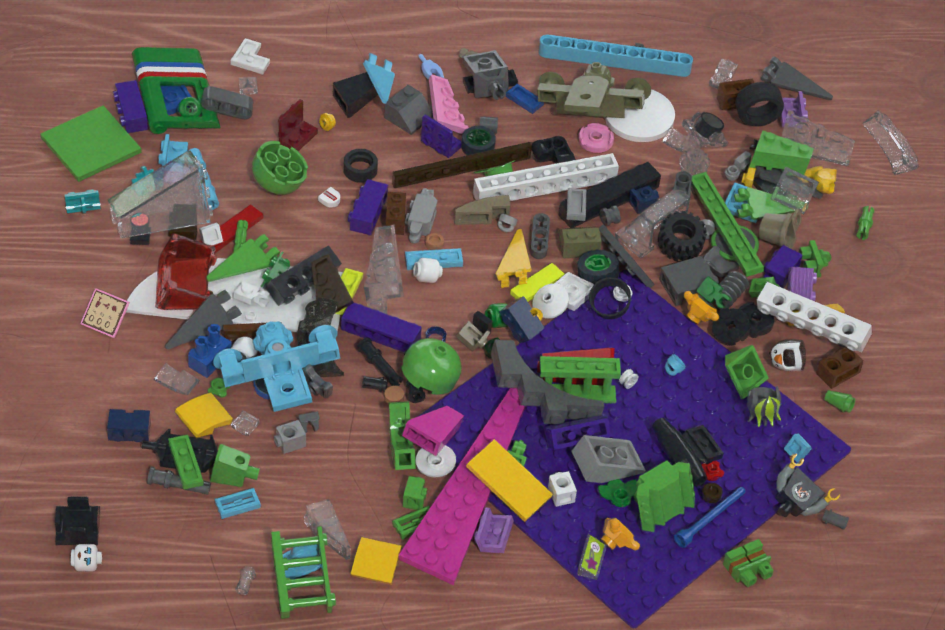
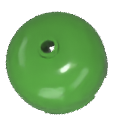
[252,141,308,195]
[401,338,462,395]

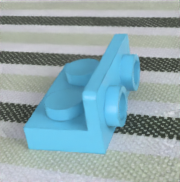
[159,134,188,173]

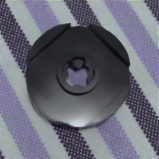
[739,302,775,338]
[712,308,751,346]

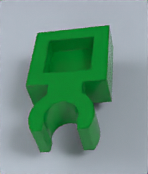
[696,276,732,308]

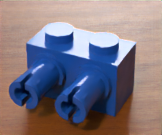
[188,324,232,378]

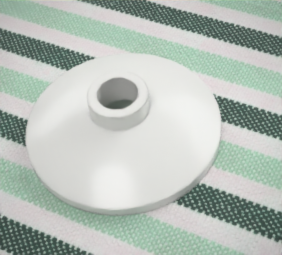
[533,284,569,319]
[416,445,456,477]

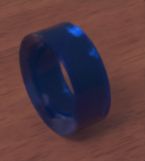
[425,326,447,342]

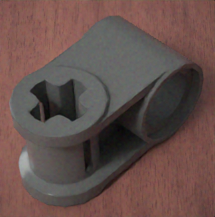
[670,171,692,206]

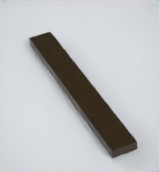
[392,142,532,188]

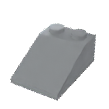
[572,435,646,483]

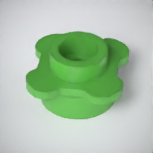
[208,378,230,398]

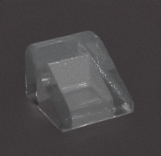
[367,293,387,314]

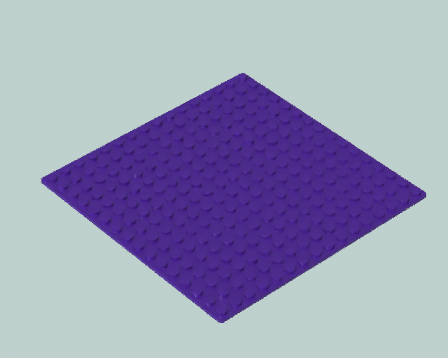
[417,270,851,628]

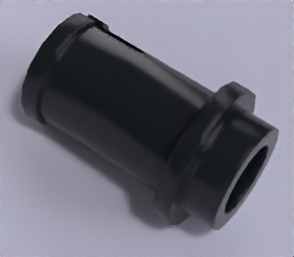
[362,376,388,393]

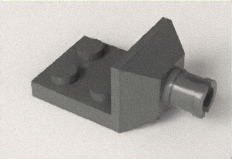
[462,50,509,100]

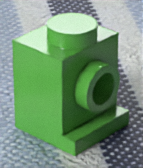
[403,476,428,510]

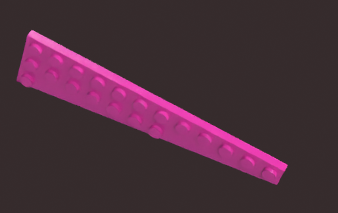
[399,388,526,586]

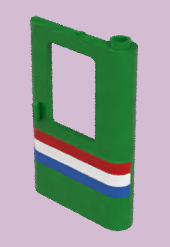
[132,47,220,134]

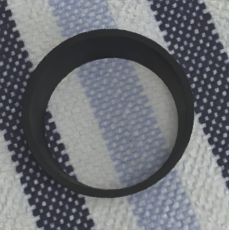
[589,277,631,319]

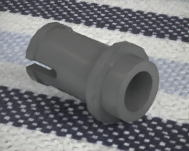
[822,509,849,530]

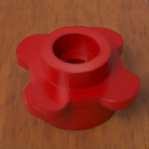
[702,461,724,481]

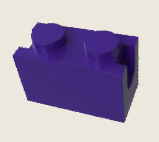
[763,245,803,288]

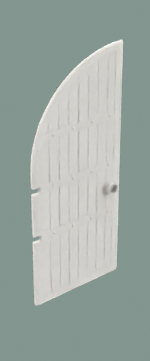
[126,258,343,334]

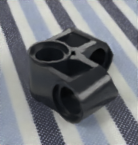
[531,136,575,164]

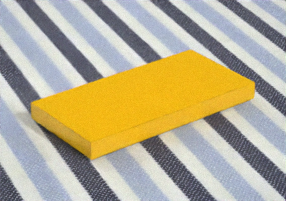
[466,439,553,522]

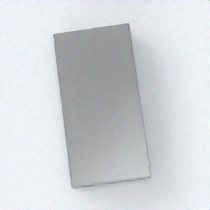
[567,188,586,221]

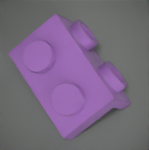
[780,91,808,128]
[474,507,514,553]

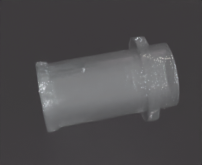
[235,566,256,595]

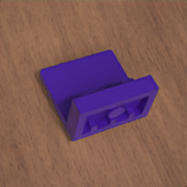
[421,114,462,158]

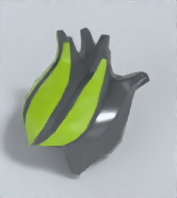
[747,386,781,427]

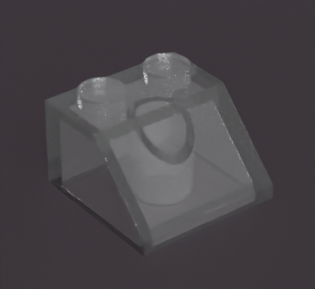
[771,167,819,215]

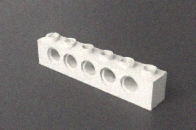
[757,282,872,353]

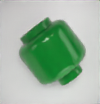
[177,97,202,117]
[484,303,508,328]

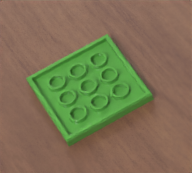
[41,105,142,182]

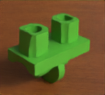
[799,240,832,278]

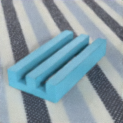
[215,488,261,519]

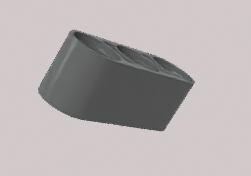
[202,86,254,119]

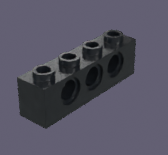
[265,245,342,306]

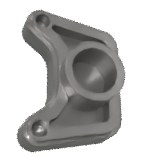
[703,246,739,277]
[303,364,333,398]

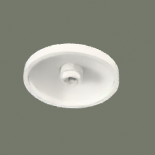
[604,89,675,142]

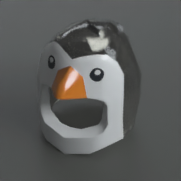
[769,339,806,371]

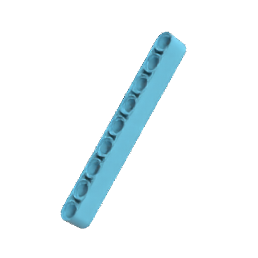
[539,35,693,77]

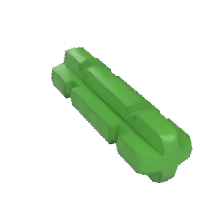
[233,220,248,252]

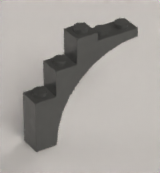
[491,340,605,424]

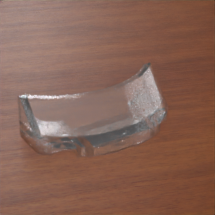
[862,110,919,175]

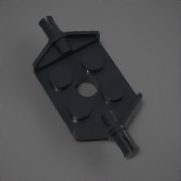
[142,429,218,473]

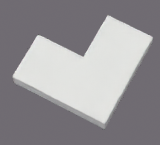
[231,38,270,74]

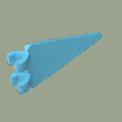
[363,53,395,104]

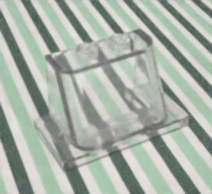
[615,190,691,258]

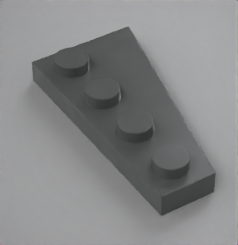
[599,224,655,288]

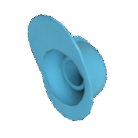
[283,545,321,579]

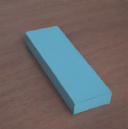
[405,248,463,270]

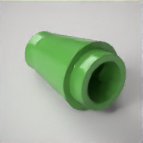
[825,390,856,413]

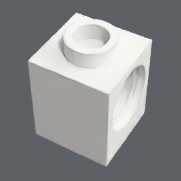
[548,471,577,507]

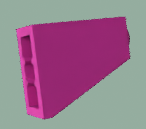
[402,406,464,456]

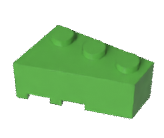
[750,131,814,175]

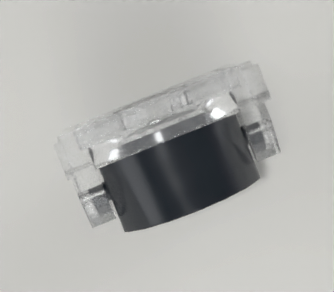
[682,112,729,147]

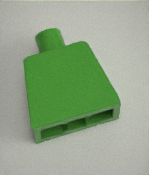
[210,444,260,487]

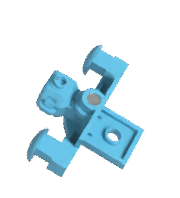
[213,321,340,412]

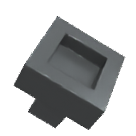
[296,411,320,433]

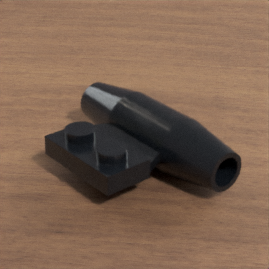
[652,418,724,487]

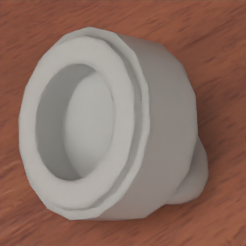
[498,213,518,233]
[700,219,715,240]

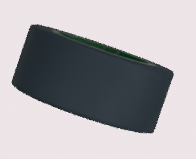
[461,126,496,155]

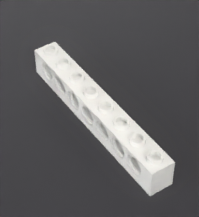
[473,153,619,201]

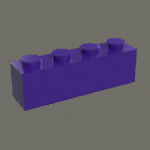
[341,303,422,353]

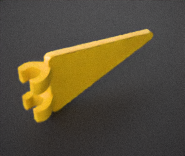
[495,229,532,288]

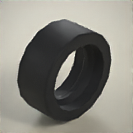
[343,149,378,183]

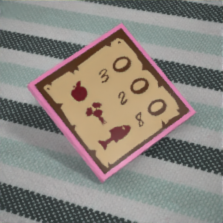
[80,288,130,338]

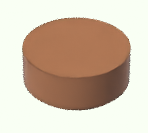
[425,233,444,250]
[384,386,404,404]

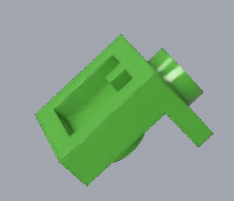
[749,277,780,298]

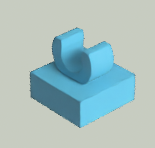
[784,434,812,462]

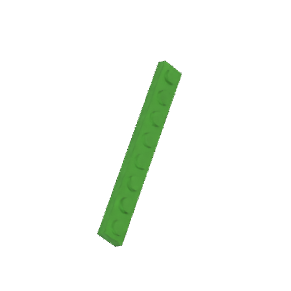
[691,172,764,277]

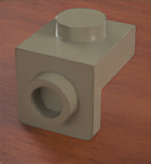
[456,321,490,352]

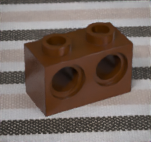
[717,78,755,110]
[385,192,406,235]
[816,347,864,389]

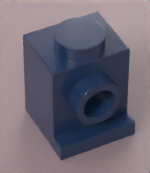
[629,186,659,214]

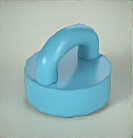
[665,354,686,376]

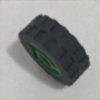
[577,249,619,284]

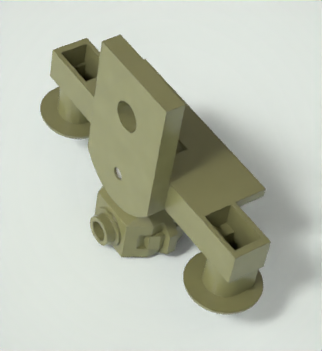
[537,62,651,118]

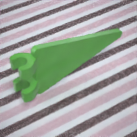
[734,187,808,220]
[206,234,280,282]

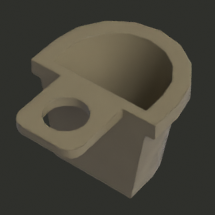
[759,208,802,249]

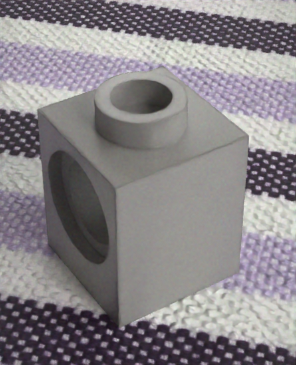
[274,420,306,454]

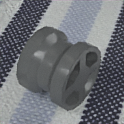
[600,205,621,226]

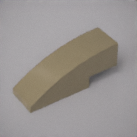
[455,195,510,225]

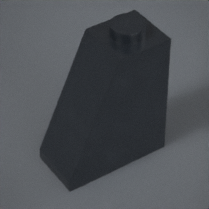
[333,72,378,118]

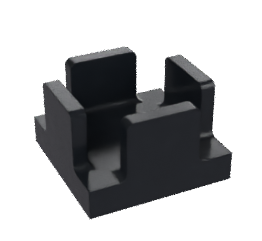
[55,497,100,545]

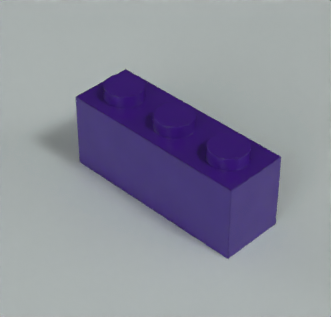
[113,80,148,133]
[348,179,388,235]
[544,415,611,450]

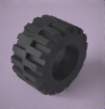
[657,211,707,262]

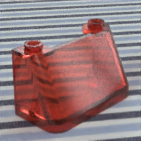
[155,233,217,310]

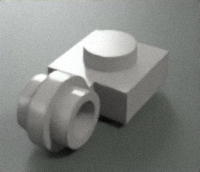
[725,151,752,181]

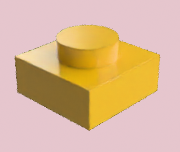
[742,166,756,188]

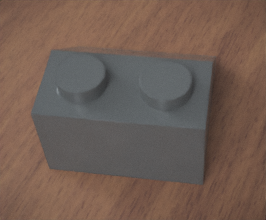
[384,85,433,135]

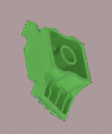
[634,461,695,532]

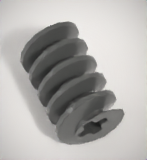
[712,271,749,310]

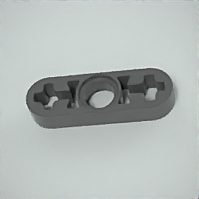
[530,213,550,259]

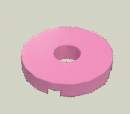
[578,123,614,153]

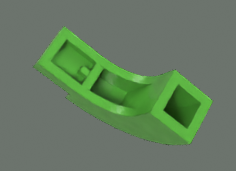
[389,401,416,470]

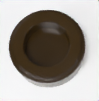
[702,483,723,503]

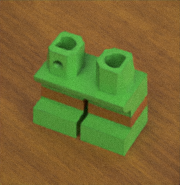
[723,539,774,587]

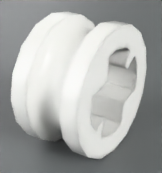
[619,369,639,389]

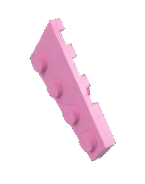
[429,74,469,134]

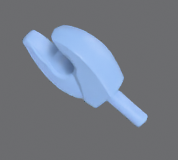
[419,54,444,80]

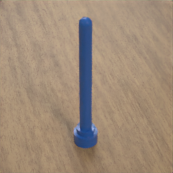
[674,487,745,548]

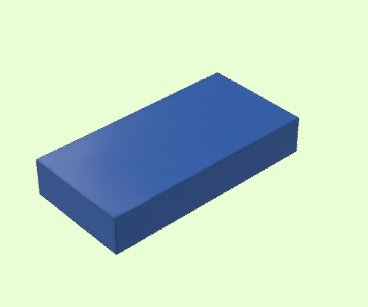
[506,83,544,114]

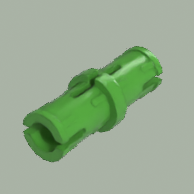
[856,206,874,240]

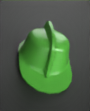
[473,160,515,177]

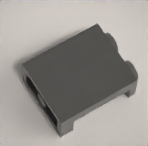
[659,256,719,306]

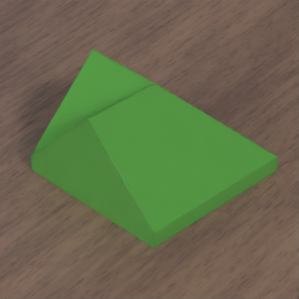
[725,345,769,399]

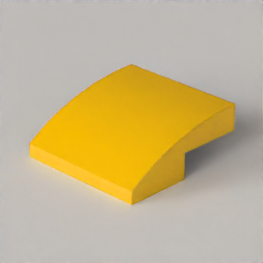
[175,393,233,438]
[351,537,402,585]

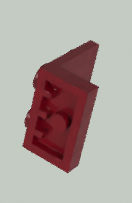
[278,99,318,151]

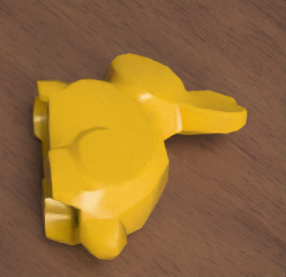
[799,166,837,194]

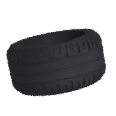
[735,82,784,126]

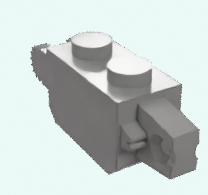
[405,188,438,243]

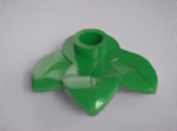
[598,479,637,507]

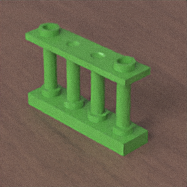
[540,356,621,403]
[271,526,336,619]

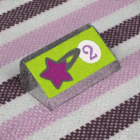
[577,534,607,580]

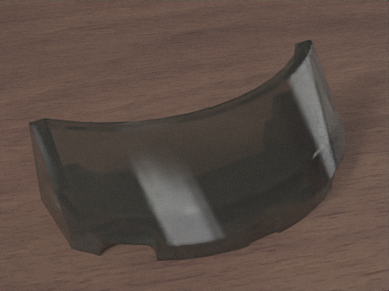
[297,297,344,377]

